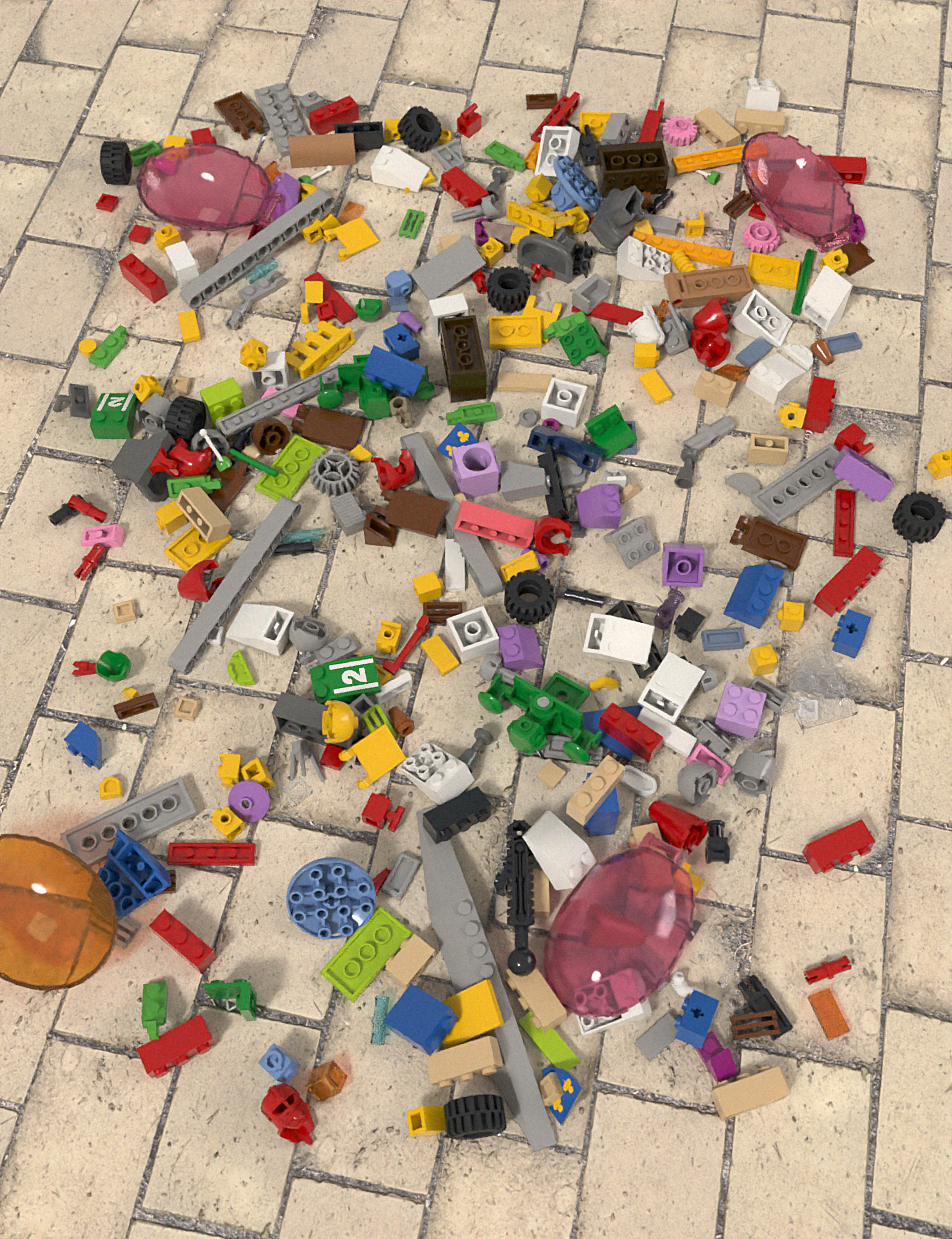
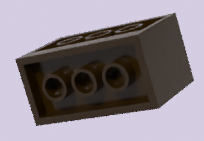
[595,140,670,198]
[440,315,487,403]

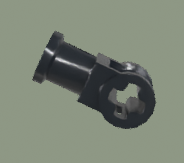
[705,820,730,864]

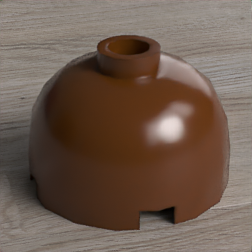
[252,418,290,456]

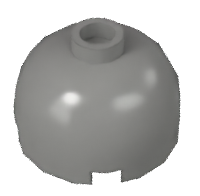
[190,429,229,467]
[289,615,330,653]
[677,762,718,806]

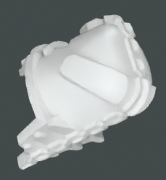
[627,300,665,349]

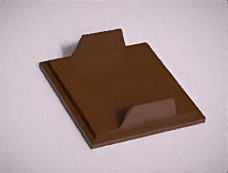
[834,240,875,276]

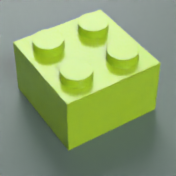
[199,377,246,429]

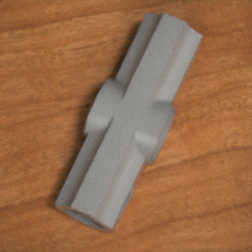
[682,416,735,452]

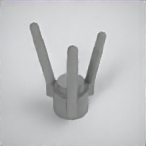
[290,740,325,783]

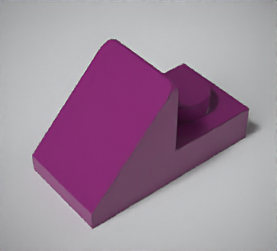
[693,1031,738,1083]

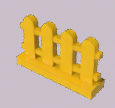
[507,201,576,237]
[285,321,356,380]

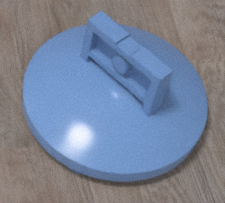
[549,155,603,213]
[286,857,376,940]

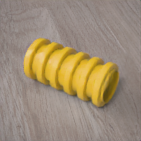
[670,250,697,272]

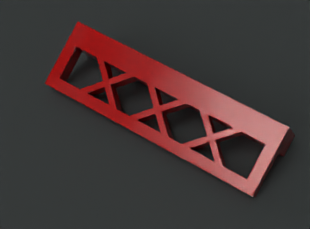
[531,91,580,143]
[638,101,665,142]

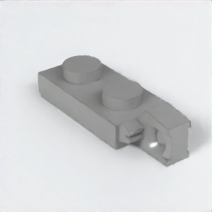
[544,735,603,762]

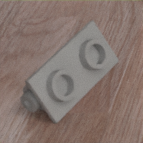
[691,720,733,759]

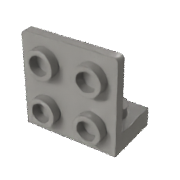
[660,303,690,357]
[603,517,659,568]

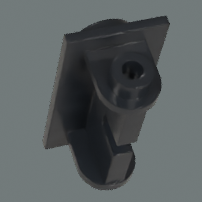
[573,241,593,278]

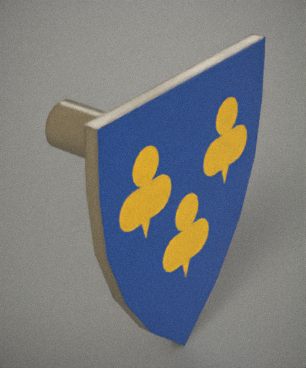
[436,421,478,460]
[543,1067,587,1126]

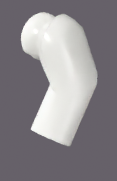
[671,972,701,997]

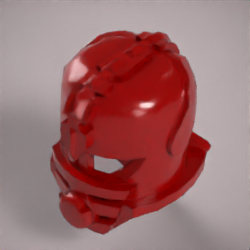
[261,1083,314,1146]

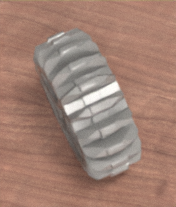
[309,449,360,497]

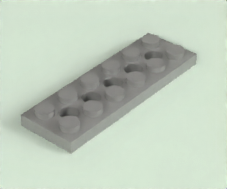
[254,83,308,157]
[750,443,841,526]
[60,777,198,873]

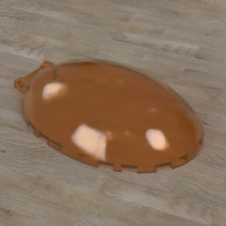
[0,834,118,991]

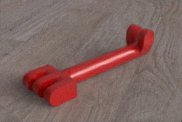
[382,615,430,676]

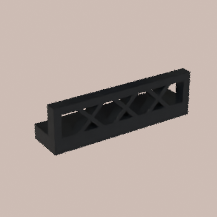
[537,444,570,520]
[605,600,664,679]

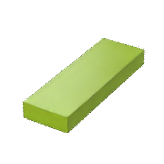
[518,1011,580,1072]

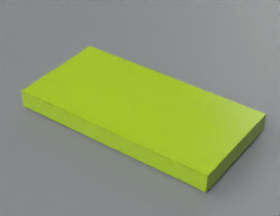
[254,434,326,502]
[320,905,413,1003]

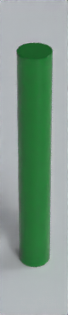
[228,448,279,478]

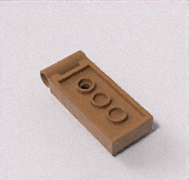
[663,264,754,308]

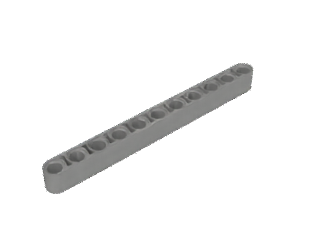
[179,188,335,309]
[400,432,503,598]
[168,496,301,675]

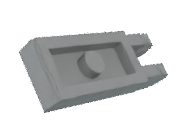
[238,270,287,304]
[299,633,358,675]

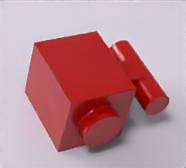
[457,103,482,138]
[190,127,217,157]
[834,422,874,456]
[361,792,406,832]

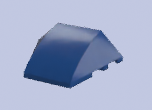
[88,829,171,923]

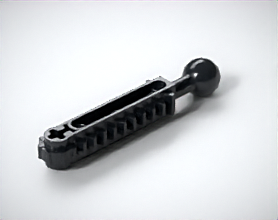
[506,820,537,977]

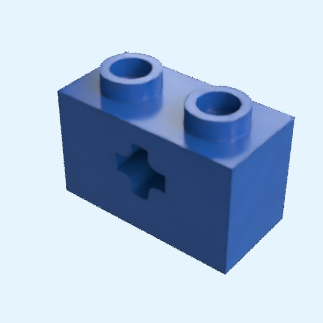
[383,323,420,361]
[831,609,871,659]
[674,990,719,1049]

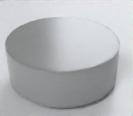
[519,409,537,428]

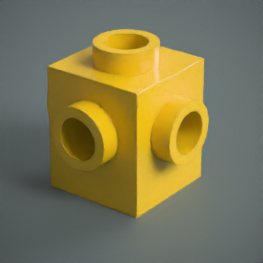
[819,249,849,275]
[240,337,268,371]
[132,375,165,403]
[777,401,807,429]

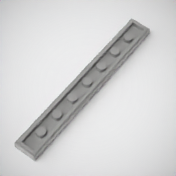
[215,362,341,438]

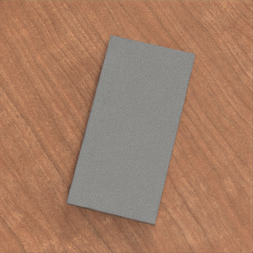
[410,235,486,301]

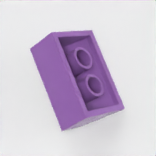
[832,445,895,503]

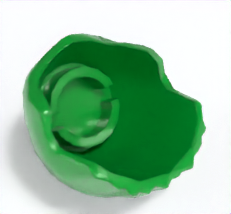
[355,298,382,322]
[95,650,131,682]

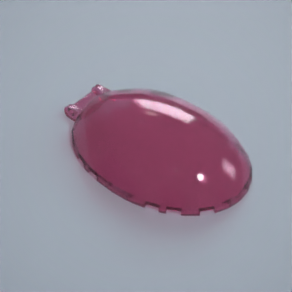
[741,132,855,253]
[136,143,282,234]
[543,832,695,1019]

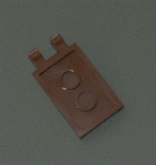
[213,91,265,140]
[291,405,365,451]
[206,453,251,513]
[373,488,450,539]
[729,515,808,571]

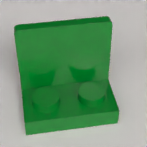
[559,319,610,366]
[584,404,638,459]
[204,979,257,1021]

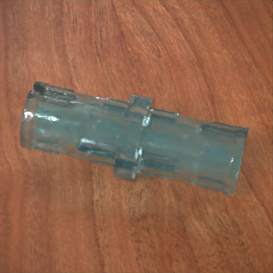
[245,257,278,284]
[283,528,322,544]
[370,995,390,1045]

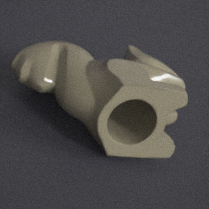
[389,393,414,429]

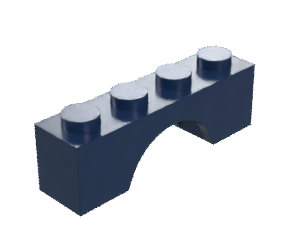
[527,424,606,473]

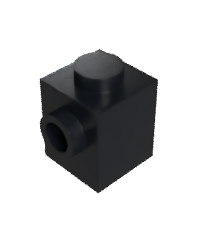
[673,607,705,643]

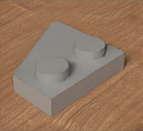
[433,138,464,171]
[558,462,587,490]

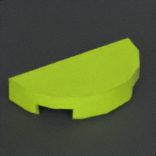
[227,650,256,686]

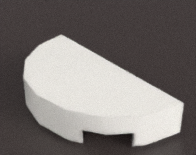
[782,344,813,371]

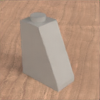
[501,461,552,502]

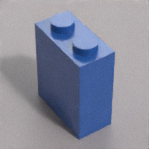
[383,984,458,1056]

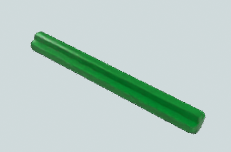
[791,249,815,315]

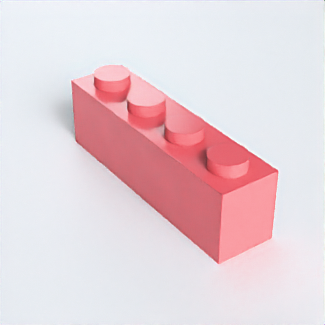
[454,500,535,549]

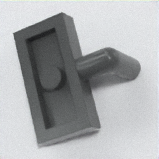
[53,383,91,419]

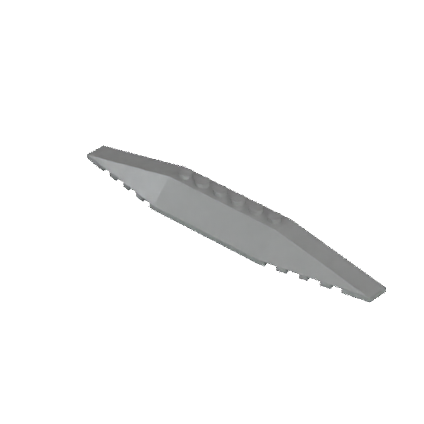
[416,805,557,1152]

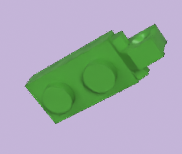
[484,140,526,173]
[542,311,587,340]
[89,325,128,369]
[446,402,498,425]
[167,475,222,498]
[141,981,168,1040]

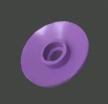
[228,780,270,822]

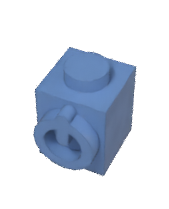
[385,269,413,297]
[258,1044,301,1084]

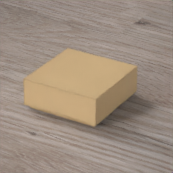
[113,600,137,624]
[173,696,200,722]
[536,760,566,790]
[537,1072,564,1106]

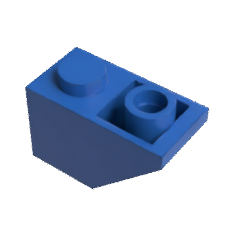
[64,721,102,770]

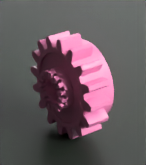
[662,115,697,146]
[742,221,780,254]

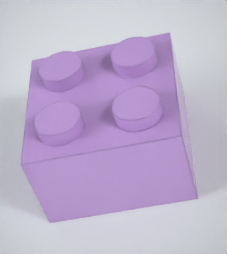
[713,682,766,739]

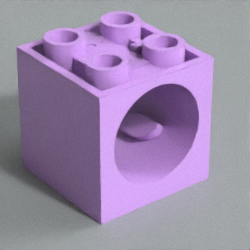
[452,441,501,499]

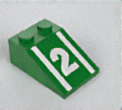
[90,393,138,439]
[310,654,382,706]

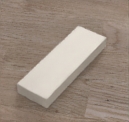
[445,539,465,591]
[637,707,697,758]

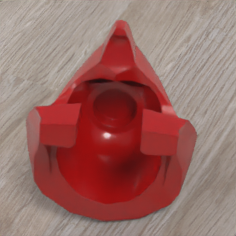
[692,296,731,334]
[691,329,731,368]
[168,438,213,477]
[370,449,415,491]
[533,514,572,556]
[177,559,225,603]

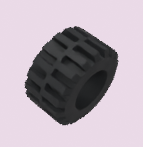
[398,106,442,153]
[100,141,132,185]
[487,266,531,313]
[165,396,206,446]
[892,491,946,544]
[504,570,554,625]
[444,1094,507,1140]

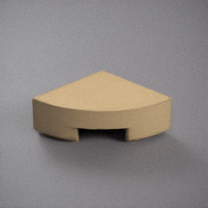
[172,376,191,396]
[619,483,642,502]

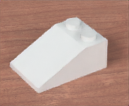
[535,126,581,177]
[371,145,430,192]
[729,289,793,347]
[745,353,806,405]
[522,810,597,890]

